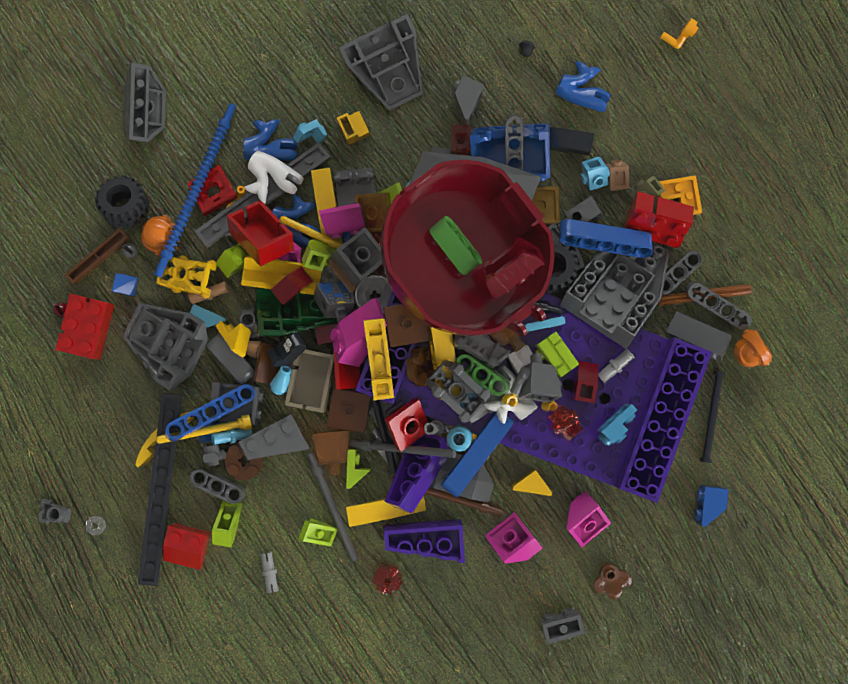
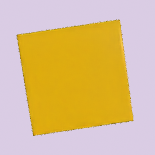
[337,111,370,145]

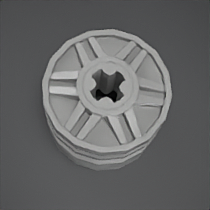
[355,275,393,314]

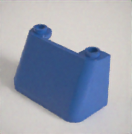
[470,124,550,181]

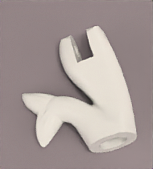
[244,151,304,203]
[484,365,538,424]

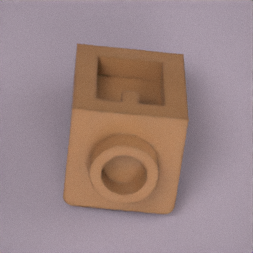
[606,160,629,191]

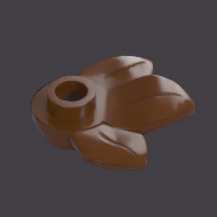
[593,563,632,600]

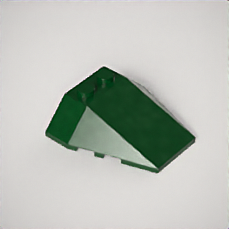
[256,287,337,336]

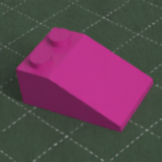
[319,203,365,239]
[330,298,387,367]

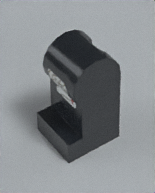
[267,332,306,367]

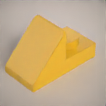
[216,321,251,358]

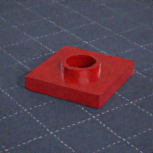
[186,165,238,216]
[385,398,428,452]

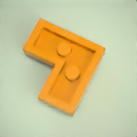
[659,175,702,215]

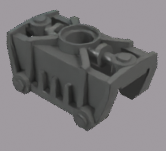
[452,334,511,376]
[425,360,491,423]

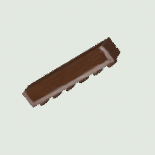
[65,228,131,285]

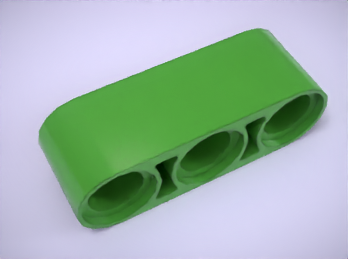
[430,216,482,275]
[456,354,511,396]

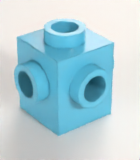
[580,156,610,190]

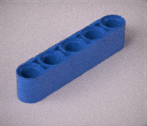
[559,219,653,258]
[164,384,255,441]
[441,412,514,498]

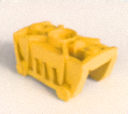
[157,255,217,299]

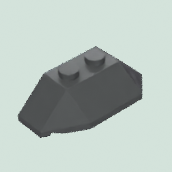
[123,62,166,143]
[429,453,494,502]

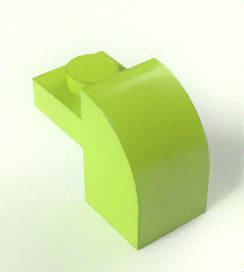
[302,239,336,271]

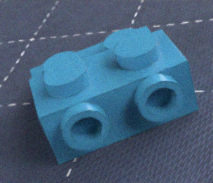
[596,404,637,446]

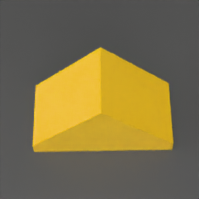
[511,468,552,496]

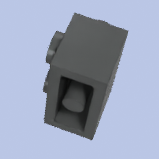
[539,608,585,644]

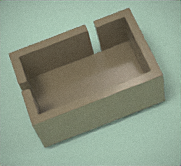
[285,350,335,413]

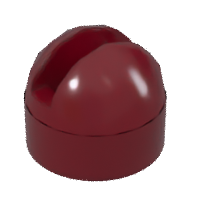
[53,302,67,318]

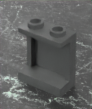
[209,382,264,425]

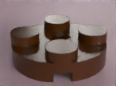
[406,346,435,386]
[225,443,264,480]

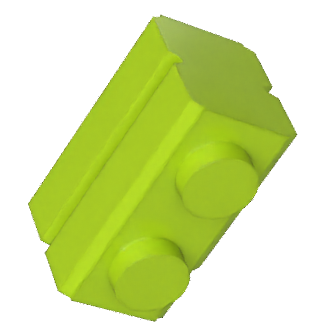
[535,332,579,378]

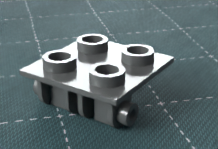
[335,168,375,207]

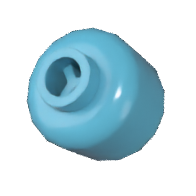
[446,425,473,452]

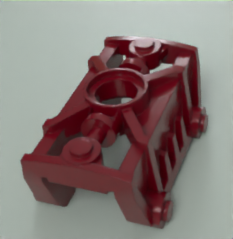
[484,237,545,300]

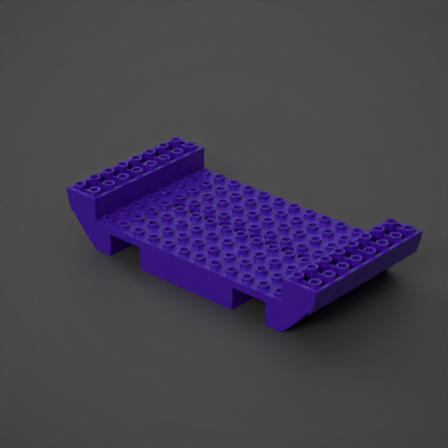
[356,291,712,503]

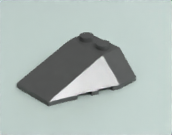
[339,14,423,111]
[123,303,208,391]

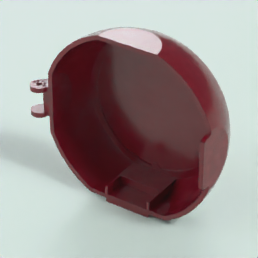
[381,160,554,337]

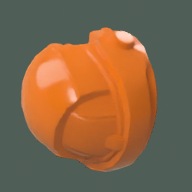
[141,215,178,256]
[733,329,772,368]

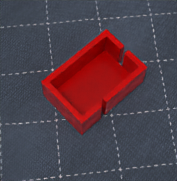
[624,191,694,248]
[227,200,294,267]
[55,294,115,360]

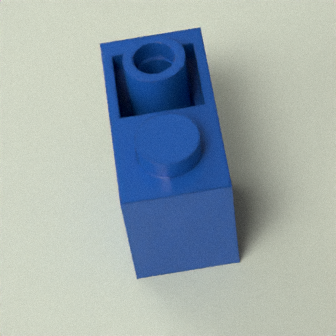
[694,485,728,526]

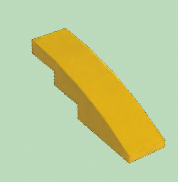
[311,167,343,243]
[346,496,426,527]

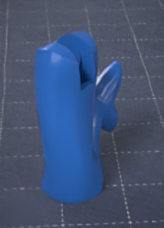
[555,61,610,112]
[243,119,298,161]
[272,194,321,248]

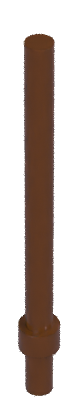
[391,476,504,516]

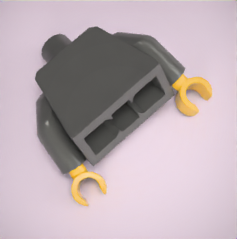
[502,353,562,412]

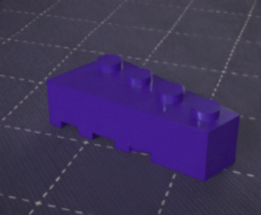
[384,434,453,513]
[384,519,465,563]

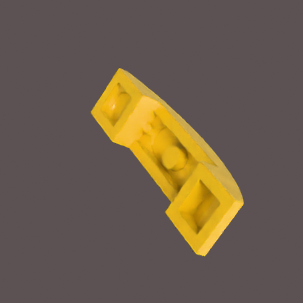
[364,318,394,400]
[135,412,194,468]

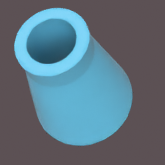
[270,366,292,395]

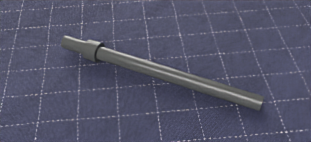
[349,439,456,458]
[307,452,358,562]

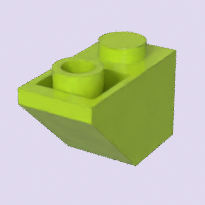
[216,243,250,278]

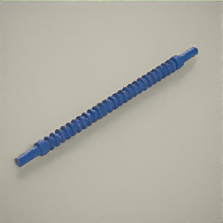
[154,103,236,278]

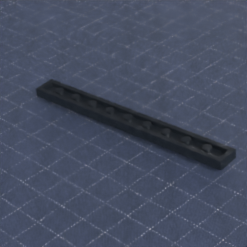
[138,393,183,586]

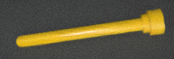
[280,216,343,249]
[156,414,252,444]

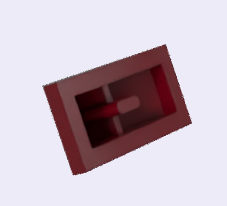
[271,266,314,305]

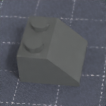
[452,75,484,130]
[330,228,383,286]

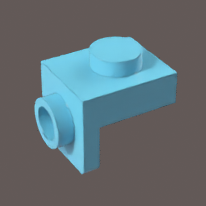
[293,119,327,144]

